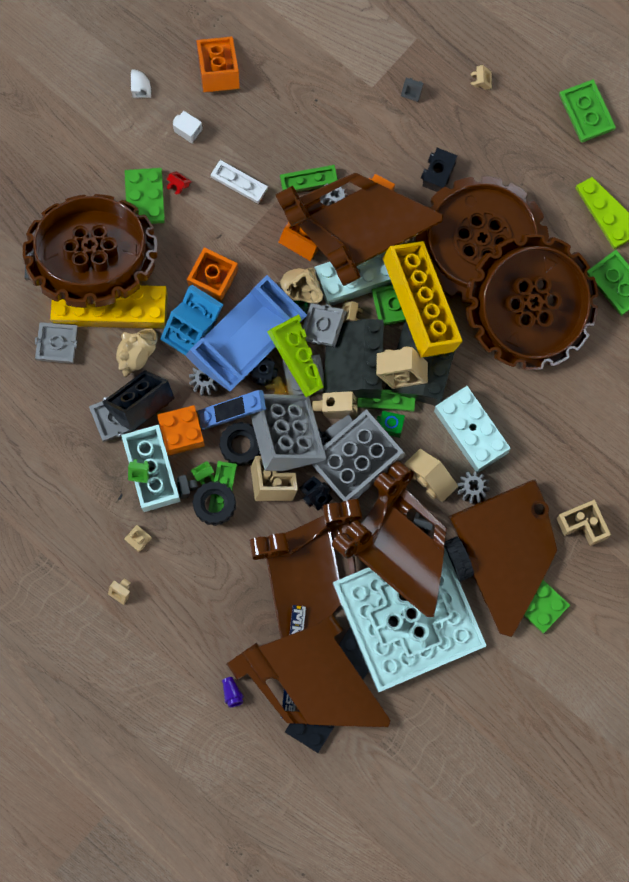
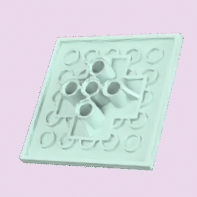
[333,547,487,692]

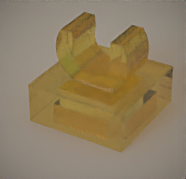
[266,377,288,395]

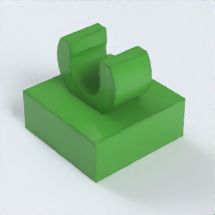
[128,459,149,483]
[191,461,214,485]

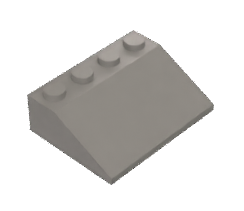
[251,394,326,471]
[312,409,406,501]

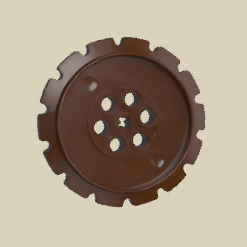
[415,176,549,305]
[23,194,158,308]
[466,234,598,370]

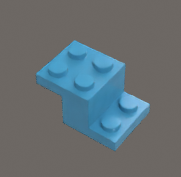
[160,285,223,355]

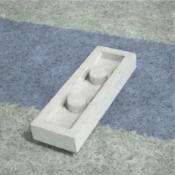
[211,160,268,204]

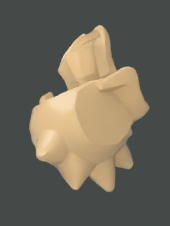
[276,268,323,303]
[116,328,158,377]

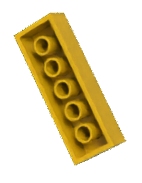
[382,241,462,358]
[50,285,168,329]

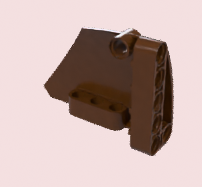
[449,479,557,637]

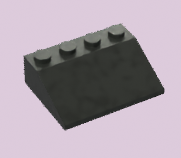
[324,319,384,399]
[385,321,461,406]

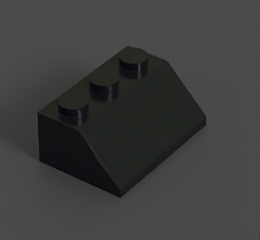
[102,370,175,431]

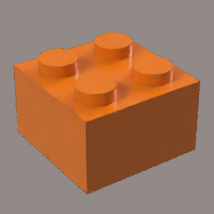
[187,247,239,302]
[157,405,205,456]

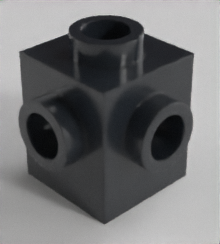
[250,357,278,386]
[299,476,333,511]

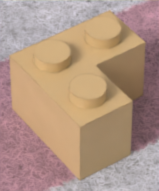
[404,449,458,502]
[251,456,298,501]
[556,499,611,546]

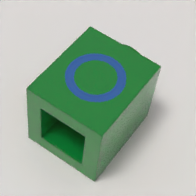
[376,411,405,438]

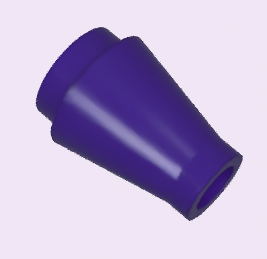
[222,677,244,708]

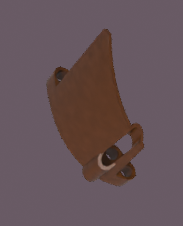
[275,173,443,286]
[332,460,447,617]
[249,499,362,638]
[226,614,390,727]

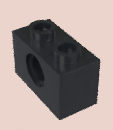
[421,148,458,192]

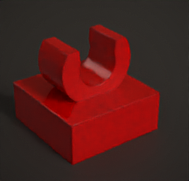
[167,171,191,195]

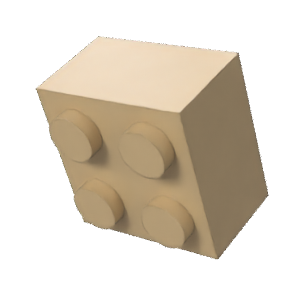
[376,347,428,389]

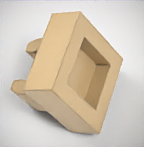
[471,65,492,90]
[342,301,363,323]
[124,525,152,552]
[108,578,131,605]

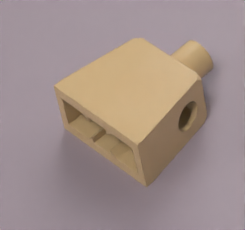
[312,391,358,419]

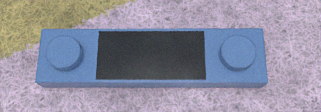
[198,390,266,429]

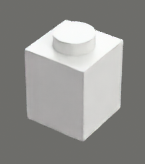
[173,110,203,143]

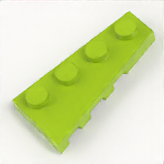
[575,177,629,249]
[267,314,324,397]

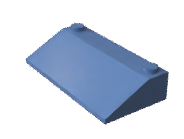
[185,275,307,391]

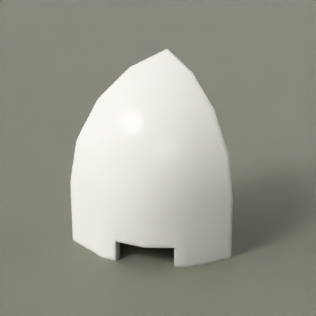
[131,69,151,98]

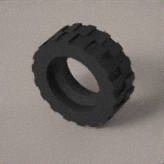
[219,422,260,467]
[193,481,236,526]
[444,536,474,582]

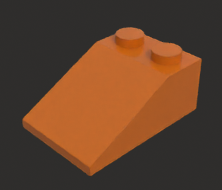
[196,36,240,92]
[278,222,319,261]

